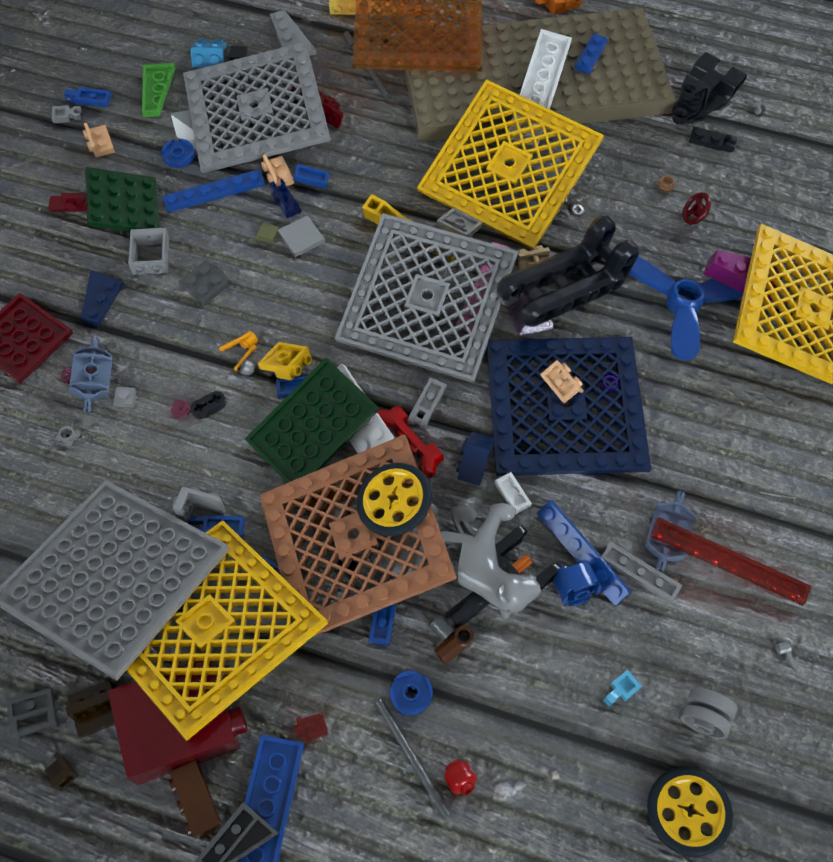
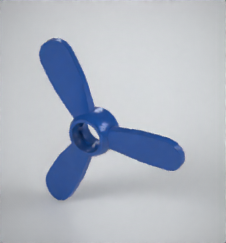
[629,256,743,360]

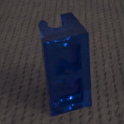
[270,179,302,218]

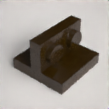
[65,679,115,738]

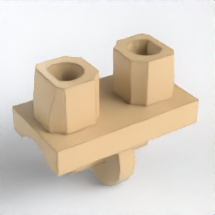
[518,245,550,270]

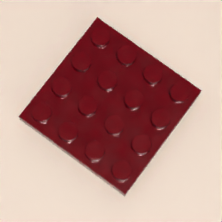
[0,293,73,384]

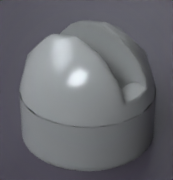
[240,359,255,375]

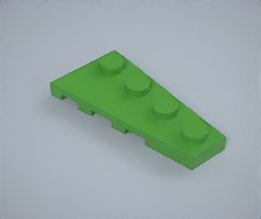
[142,63,176,117]

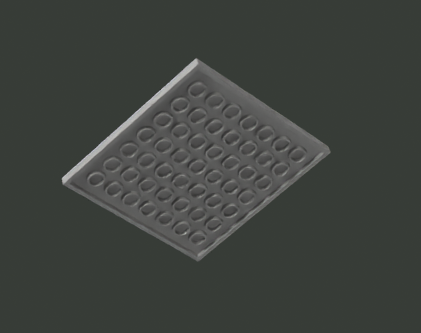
[0,480,230,681]

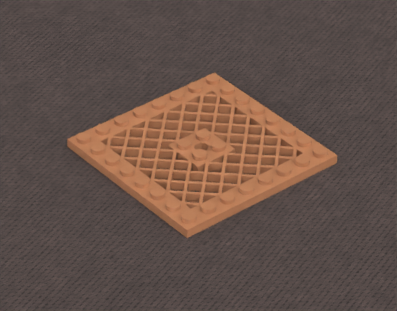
[260,434,457,637]

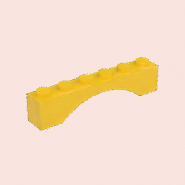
[362,194,458,263]

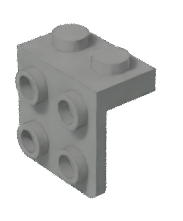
[172,486,226,524]

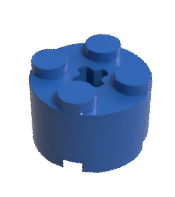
[553,560,601,606]

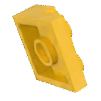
[258,342,312,381]

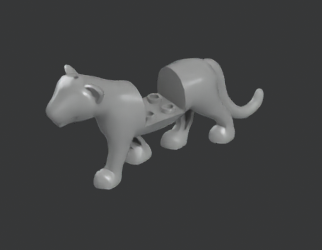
[332,492,541,619]

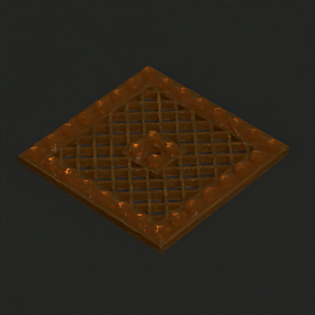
[352,0,482,72]

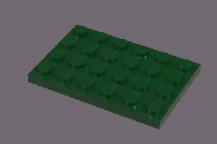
[245,357,380,483]

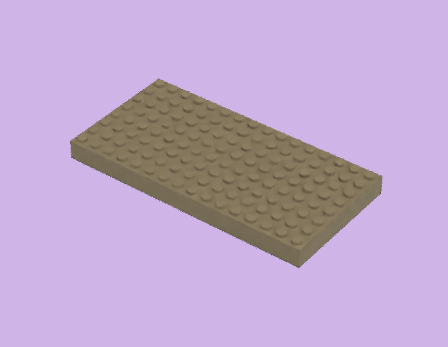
[399,8,676,142]

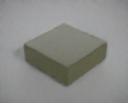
[256,223,279,244]

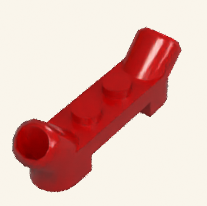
[377,405,444,478]

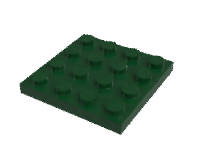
[85,167,160,231]

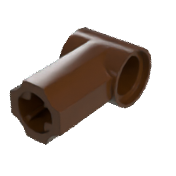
[434,625,474,665]

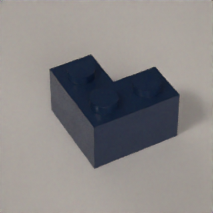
[456,432,495,485]

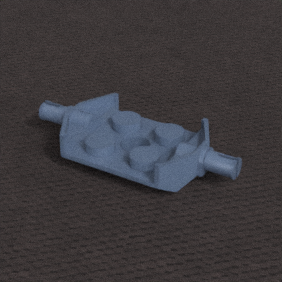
[69,337,112,412]
[645,491,697,573]

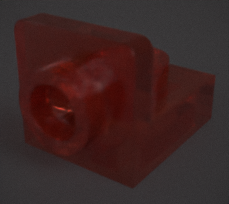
[294,712,329,743]

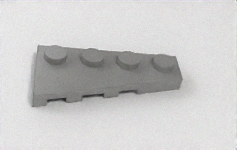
[270,10,316,56]

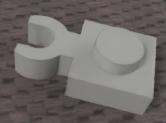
[52,105,82,123]

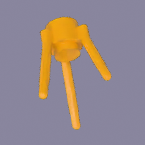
[219,331,258,371]

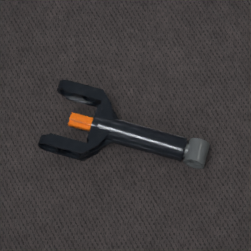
[430,525,562,642]

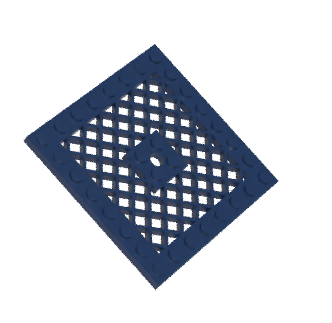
[487,337,651,476]

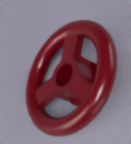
[682,192,711,225]

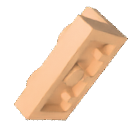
[83,123,115,158]
[261,154,294,190]
[540,360,584,404]

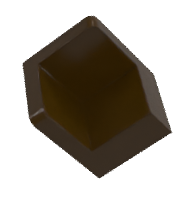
[45,752,79,792]

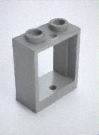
[128,228,169,275]

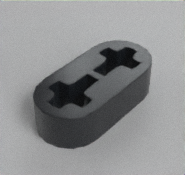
[191,391,226,419]

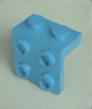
[190,39,227,67]

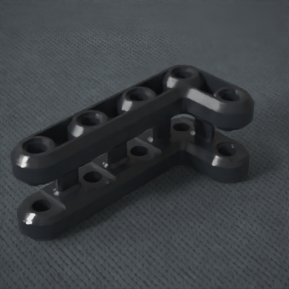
[497,215,639,327]

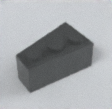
[195,802,279,862]

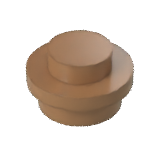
[658,175,675,191]

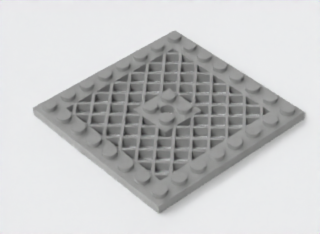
[183,42,331,174]
[335,213,518,383]

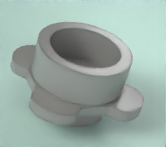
[56,426,80,447]

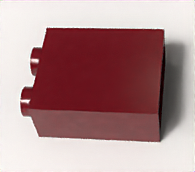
[108,661,248,785]

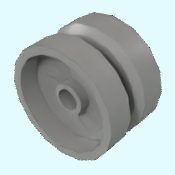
[680,687,738,739]

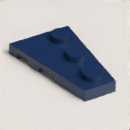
[81,270,124,327]

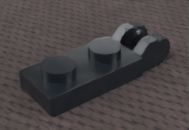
[689,126,738,153]

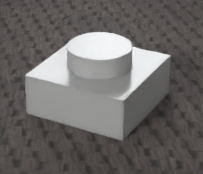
[113,387,137,408]

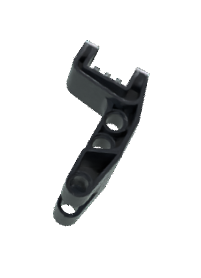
[672,52,747,124]

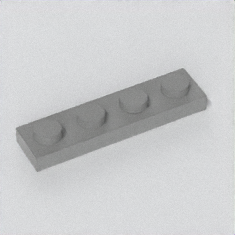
[602,542,683,604]

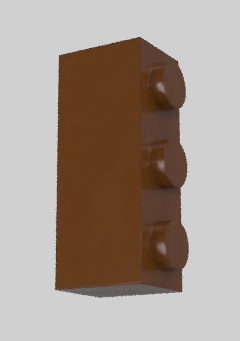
[169,760,223,840]

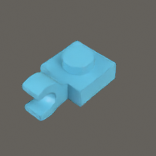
[603,670,642,707]

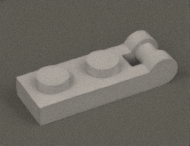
[407,378,447,430]

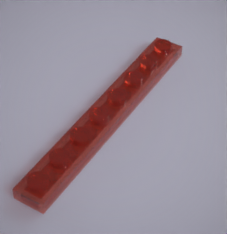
[650,517,811,606]

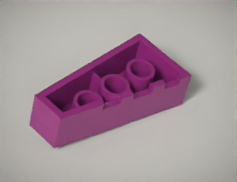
[703,250,785,301]

